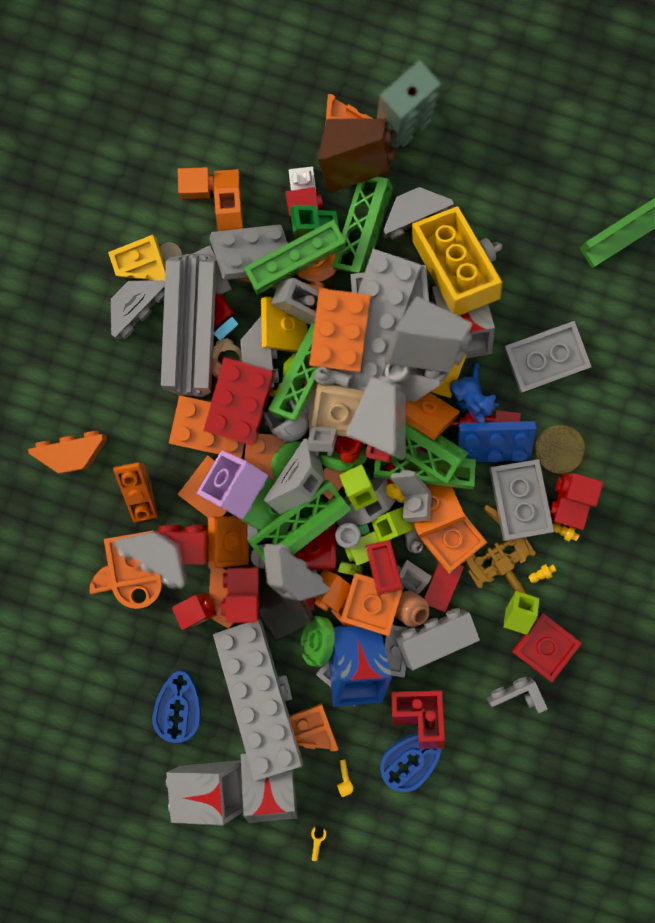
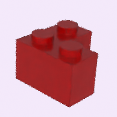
[549,473,603,530]
[221,567,260,623]
[391,691,445,749]

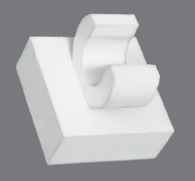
[289,167,316,190]

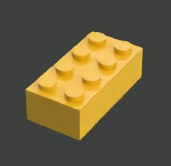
[412,206,502,316]

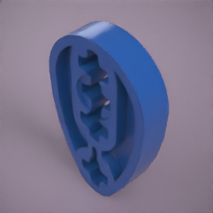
[152,669,201,743]
[380,732,442,792]

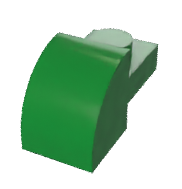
[290,205,339,239]

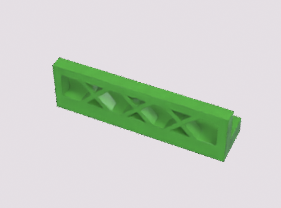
[332,177,394,274]
[579,198,655,268]
[244,220,346,295]
[268,323,319,422]
[405,423,468,484]
[373,452,476,489]
[248,479,351,564]

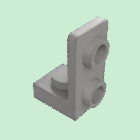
[391,470,432,523]
[487,677,547,713]

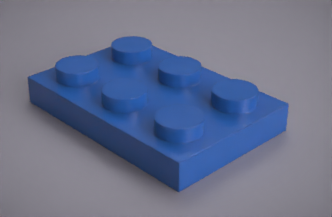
[457,421,536,462]

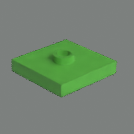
[239,477,294,539]

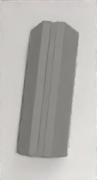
[161,254,217,397]

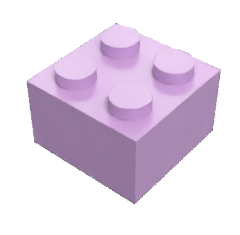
[197,450,268,519]

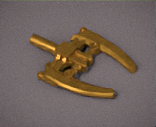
[465,505,536,594]

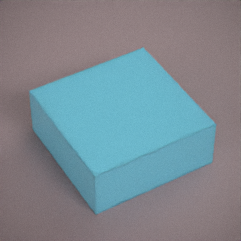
[214,317,238,340]

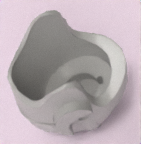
[264,398,309,442]

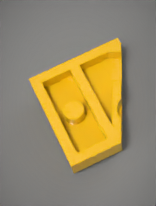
[108,235,166,282]

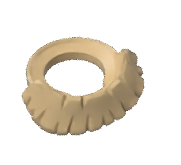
[212,338,242,378]

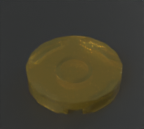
[535,425,585,473]

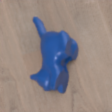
[449,363,499,423]

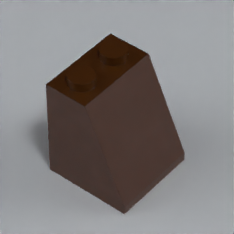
[318,119,396,192]

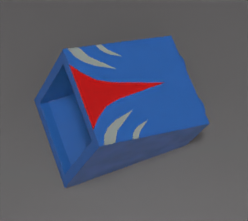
[329,626,392,707]

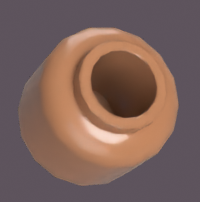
[395,590,429,627]

